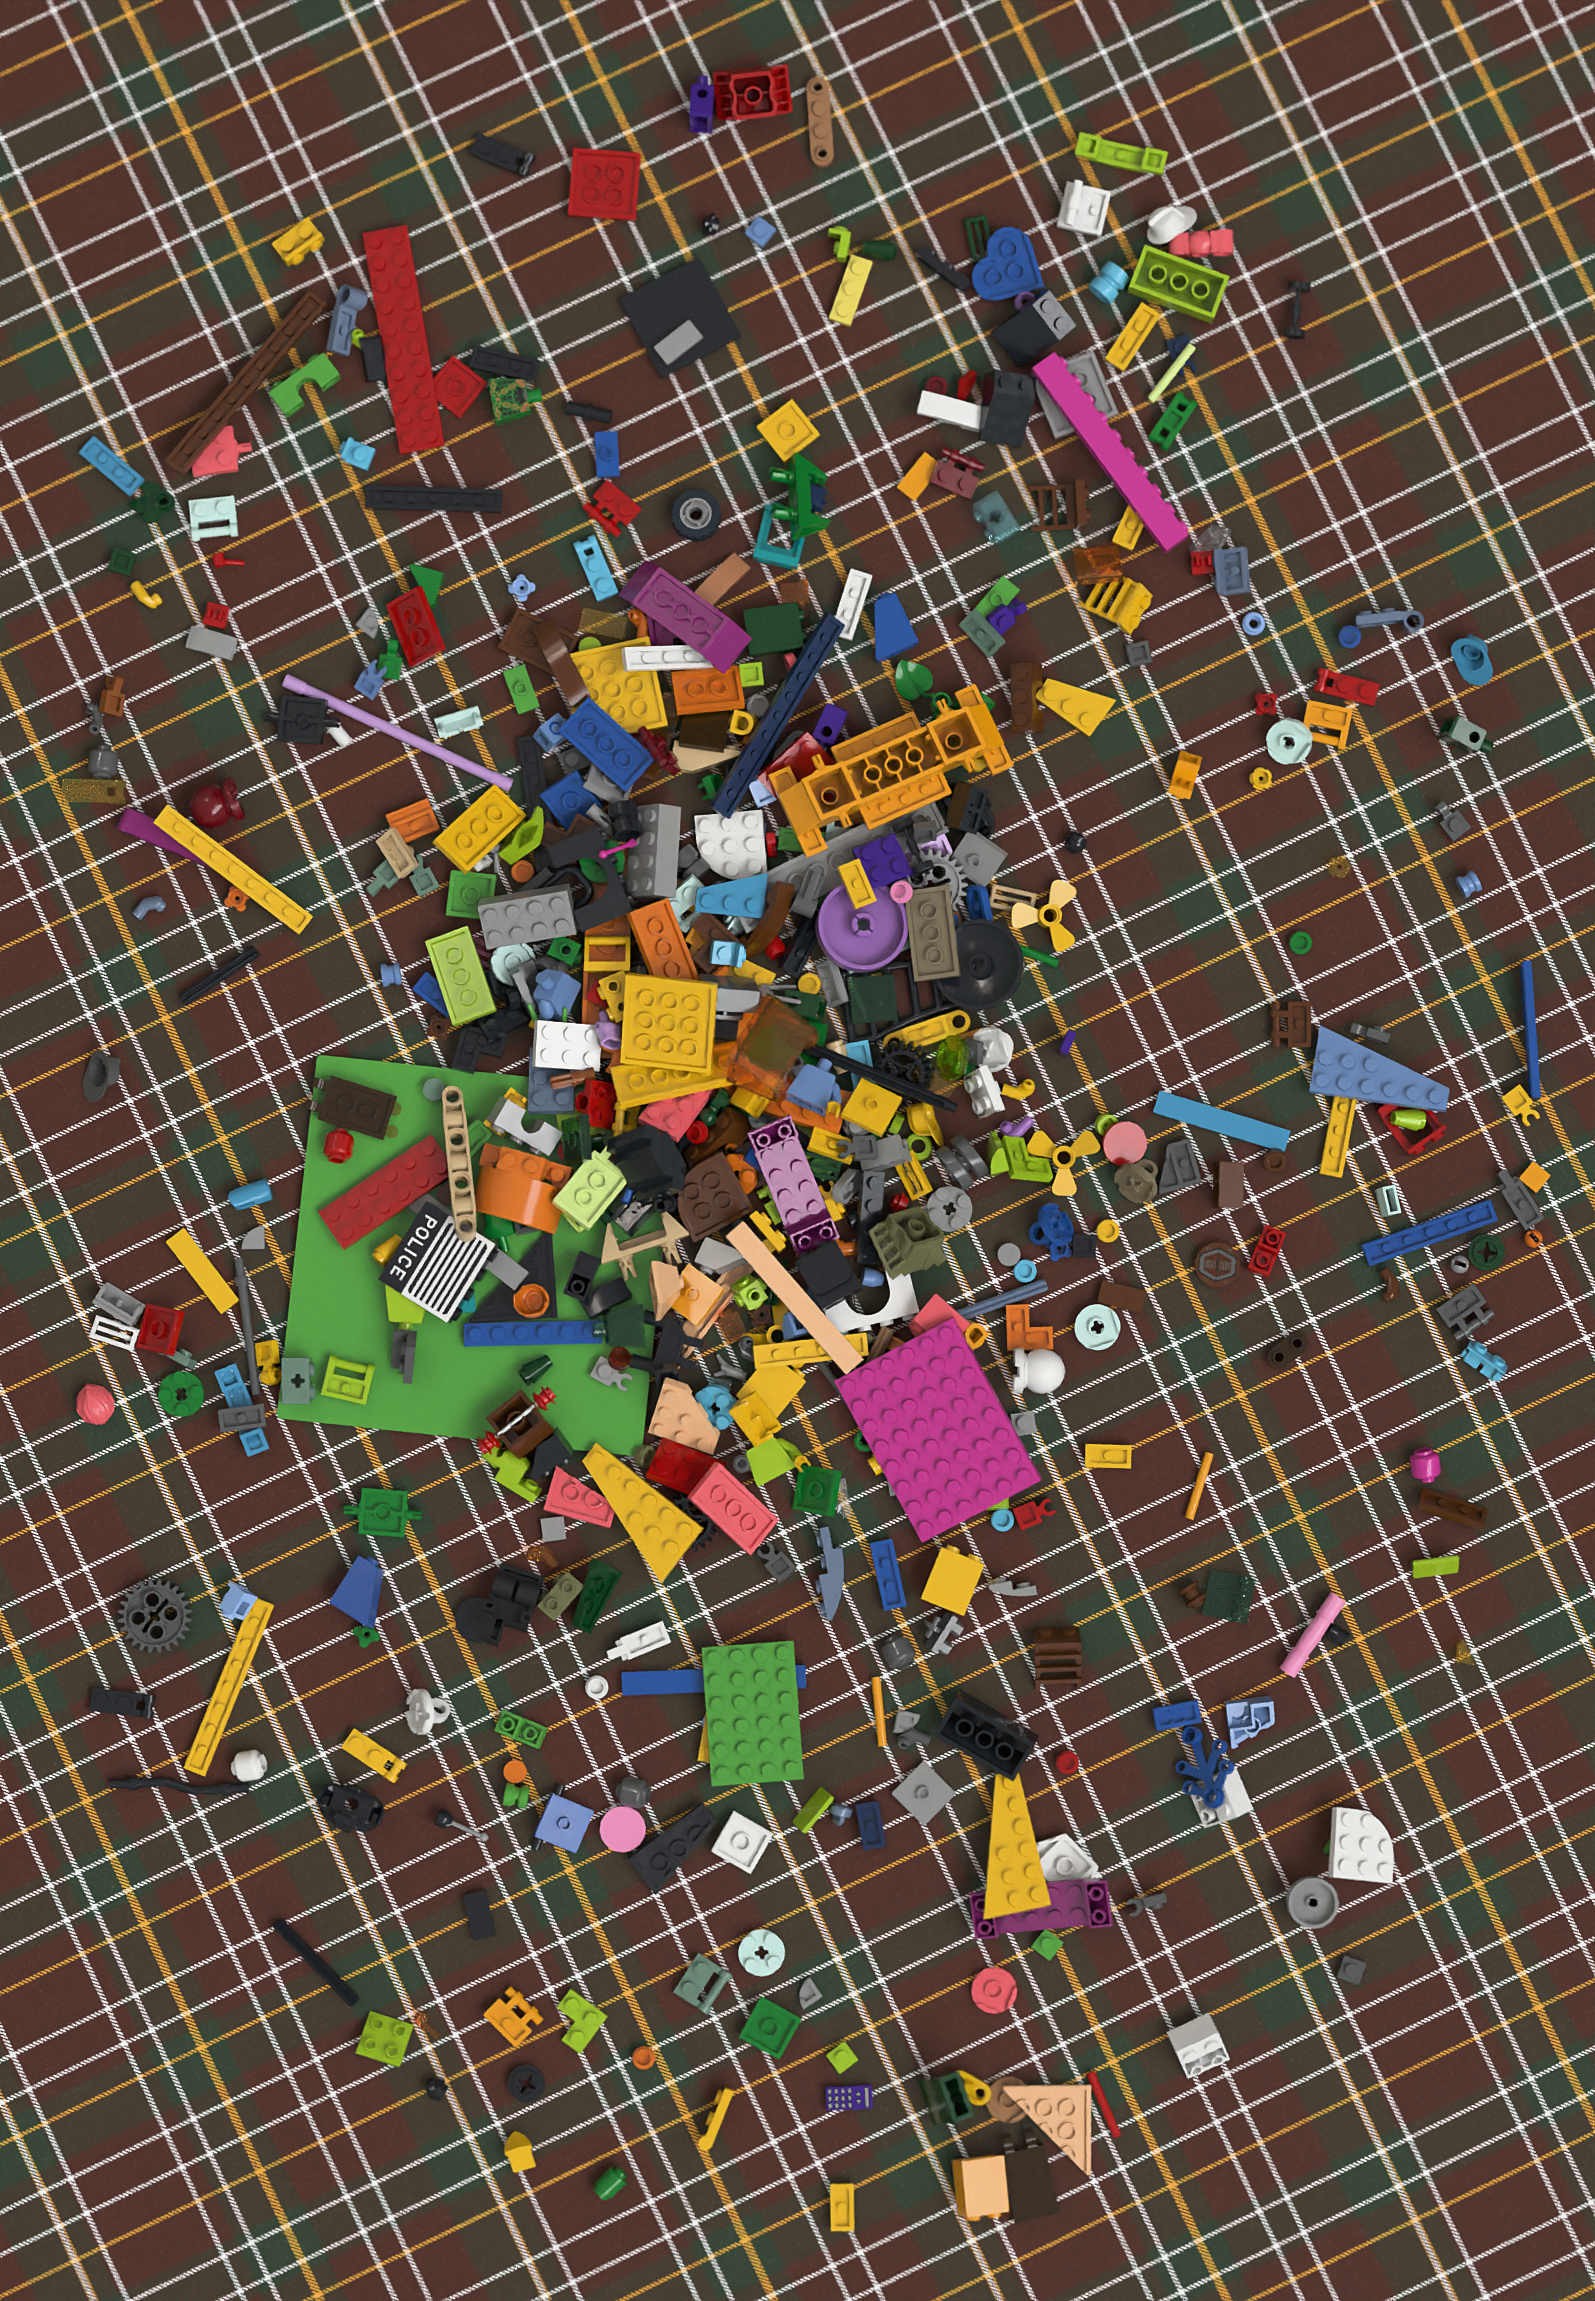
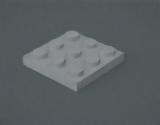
[1030,351,1118,440]

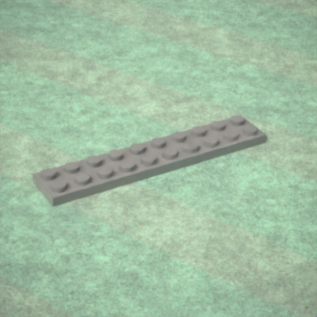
[738,802,949,934]

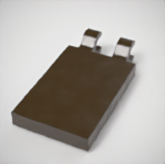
[304,1076,397,1140]
[999,2129,1060,2224]

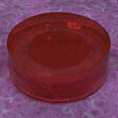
[608,1347,632,1371]

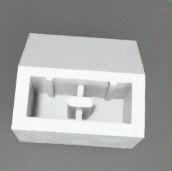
[1189,1766,1253,1828]
[1167,2013,1230,2079]

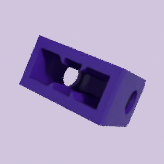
[689,75,714,134]
[812,703,850,751]

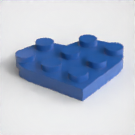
[971,227,1044,301]

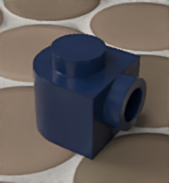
[810,483,827,514]

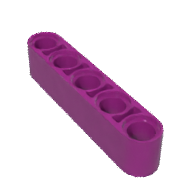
[116,807,228,869]

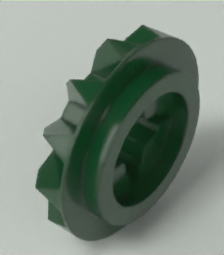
[1468,1234,1505,1271]

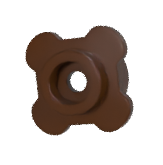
[426,1015,452,1040]
[749,1303,774,1327]

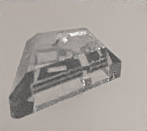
[1189,524,1231,552]

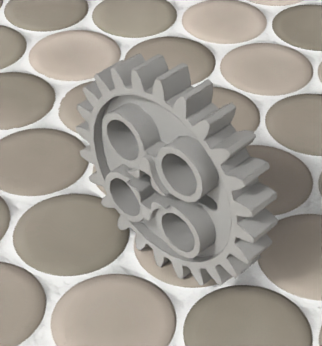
[902,848,968,912]

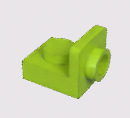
[828,226,851,263]

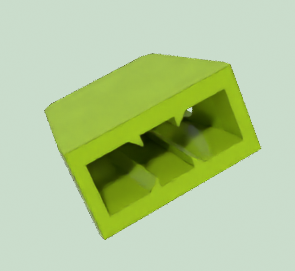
[385,1285,426,1330]

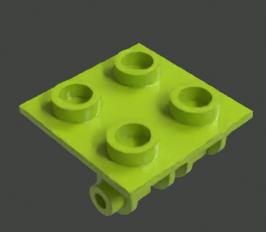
[356,2011,414,2068]

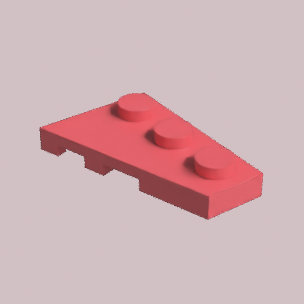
[544,1466,615,1529]

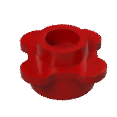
[1255,693,1277,716]

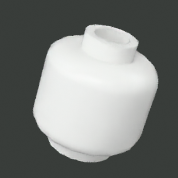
[231,1750,267,1782]

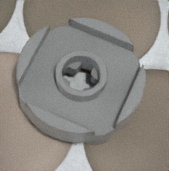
[927,1186,972,1232]

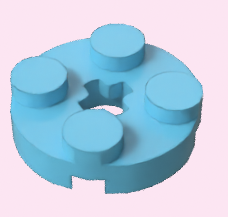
[694,1384,737,1430]

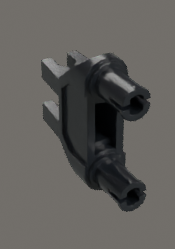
[629,1309,704,1378]

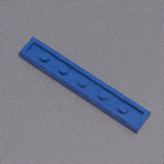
[1520,960,1541,1099]
[1361,1199,1498,1267]

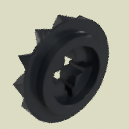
[508,2065,545,2102]

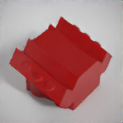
[712,64,793,120]

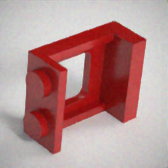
[1375,1104,1446,1156]

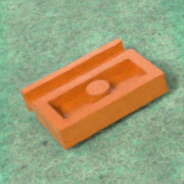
[386,798,440,843]

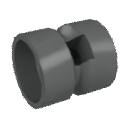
[677,843,711,880]

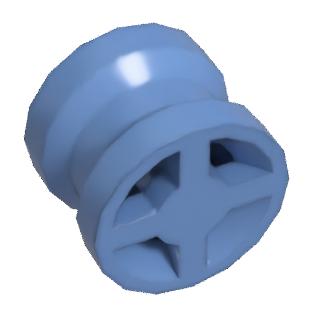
[1455,870,1482,898]
[381,962,402,987]

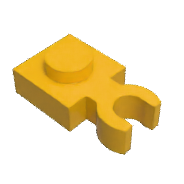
[1500,1084,1540,1127]

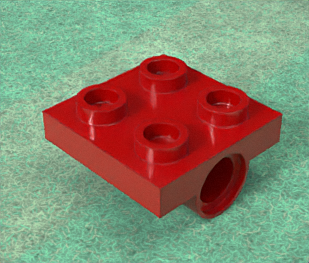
[575,1079,618,1131]

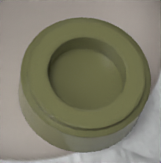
[634,1444,656,1468]

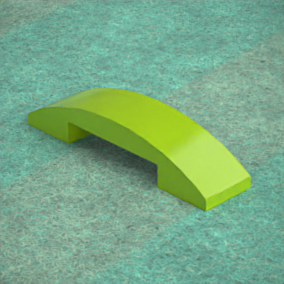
[1075,132,1168,175]

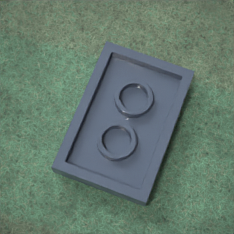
[528,1048,575,1114]

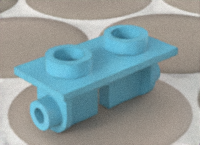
[1460,1340,1508,1382]

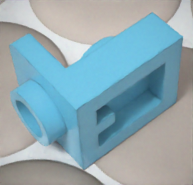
[339,437,376,471]
[709,940,746,968]

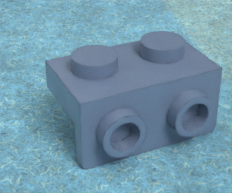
[1212,547,1251,596]

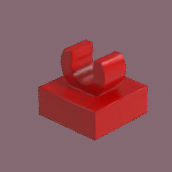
[1190,550,1215,576]
[202,602,231,630]

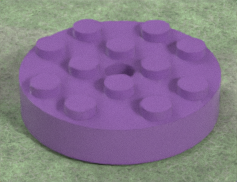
[815,884,908,972]

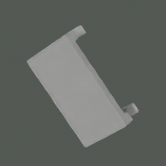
[860,1134,912,1171]
[92,1282,146,1327]

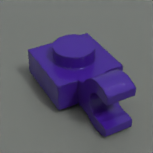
[985,598,1027,636]

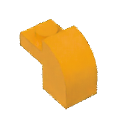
[1168,750,1202,799]

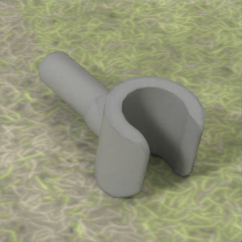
[490,843,502,873]

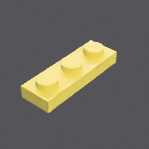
[829,255,873,327]

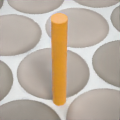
[1185,1452,1214,1520]
[871,1677,887,1747]

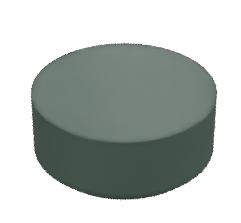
[423,1078,446,1101]

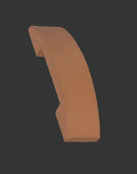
[695,553,751,606]

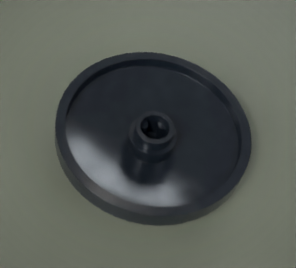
[935,919,1025,1011]

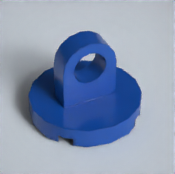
[1029,1202,1074,1246]

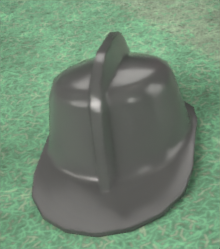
[83,1050,121,1102]

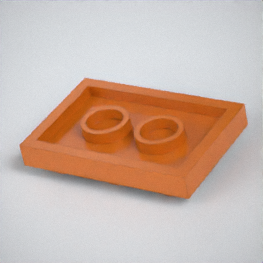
[670,665,745,715]

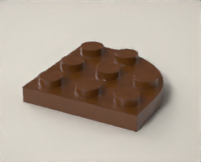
[677,1150,754,1242]

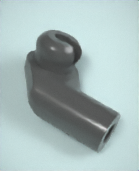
[86,702,103,734]
[738,1336,754,1362]

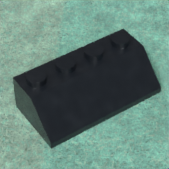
[934,1689,1039,1781]

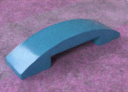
[214,1363,270,1457]

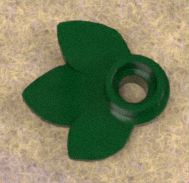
[130,482,175,523]

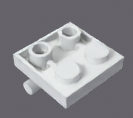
[1057,180,1111,237]
[963,1065,1005,1119]

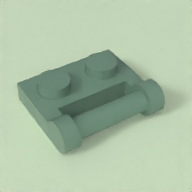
[673,1952,733,2015]

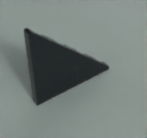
[469,1233,558,1323]

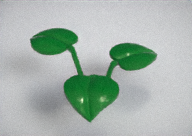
[895,660,995,723]

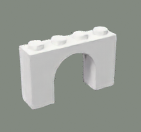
[825,1269,919,1335]

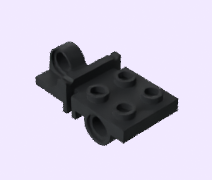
[476,1563,545,1647]

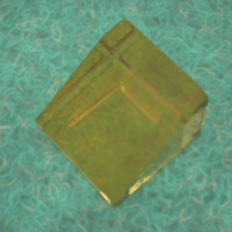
[1455,1639,1475,1665]

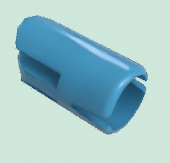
[228,1179,273,1210]

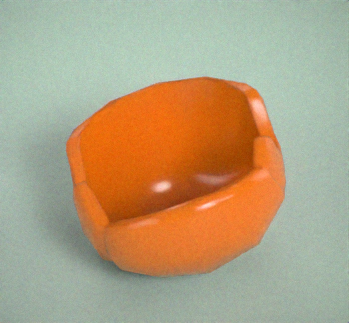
[513,1283,550,1318]

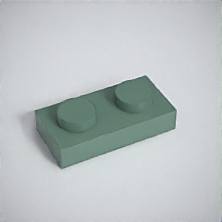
[959,609,1006,658]

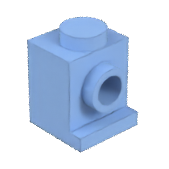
[219,1581,258,1621]

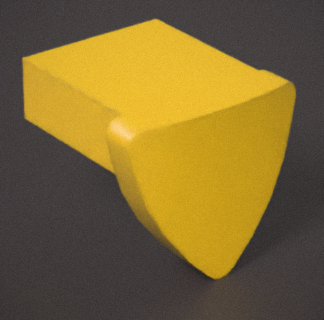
[504,2131,536,2173]

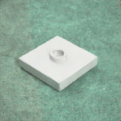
[711,1811,774,1874]

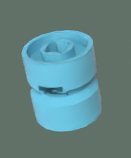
[1088,261,1130,305]

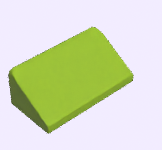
[1411,1555,1459,1578]
[793,1787,834,1834]

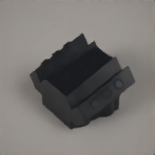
[606,1125,687,1205]

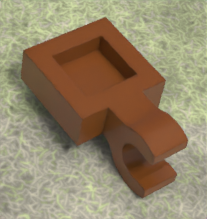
[98,676,126,717]

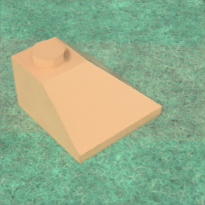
[649,1261,684,1321]

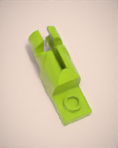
[481,1441,542,1503]

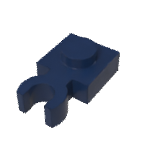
[1165,334,1196,378]

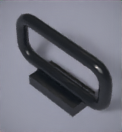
[516,865,594,945]

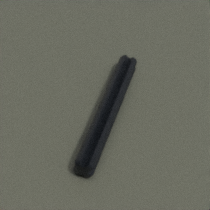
[273,1918,360,2007]

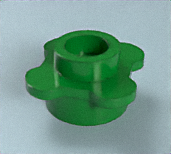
[353,1625,380,1648]

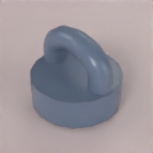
[828,1803,852,1826]

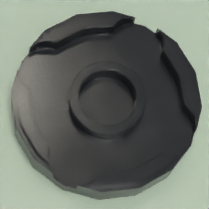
[455,1597,488,1643]

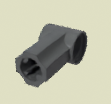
[790,869,826,918]

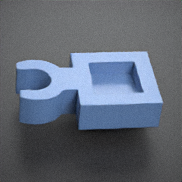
[354,659,387,700]

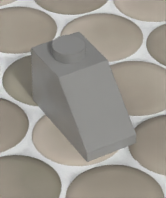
[694,1237,748,1275]

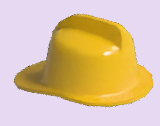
[906,1101,944,1147]

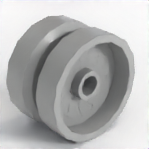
[1285,1876,1339,1929]

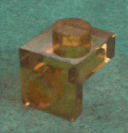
[716,1309,748,1345]

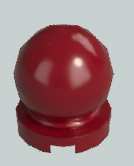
[189,777,246,829]

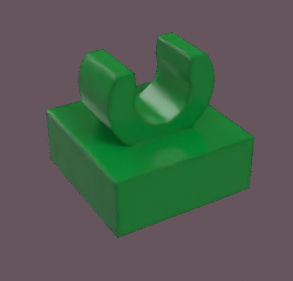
[698,774,723,800]

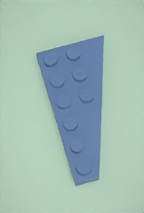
[1309,1025,1450,1113]

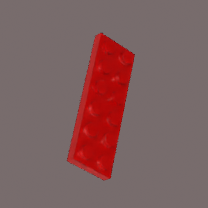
[318,1134,449,1251]

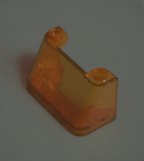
[727,994,819,1102]

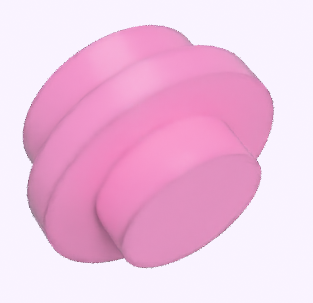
[890,880,913,904]

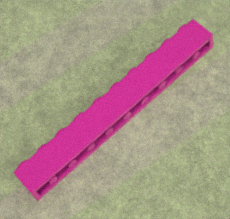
[1031,352,1189,554]

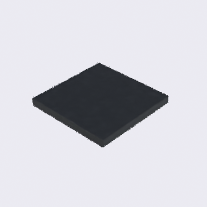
[619,257,741,379]

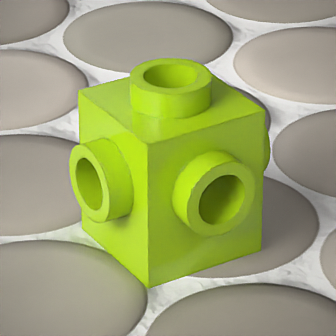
[729,1274,768,1311]

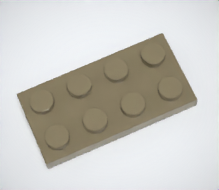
[905,885,961,982]

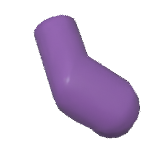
[1000,1115,1034,1137]

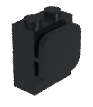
[795,1239,863,1312]

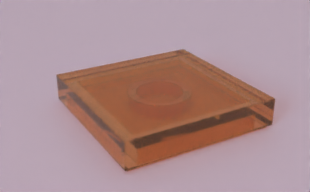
[1073,545,1123,585]

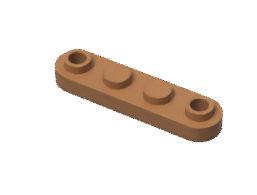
[807,77,834,168]

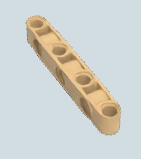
[442,1086,476,1242]

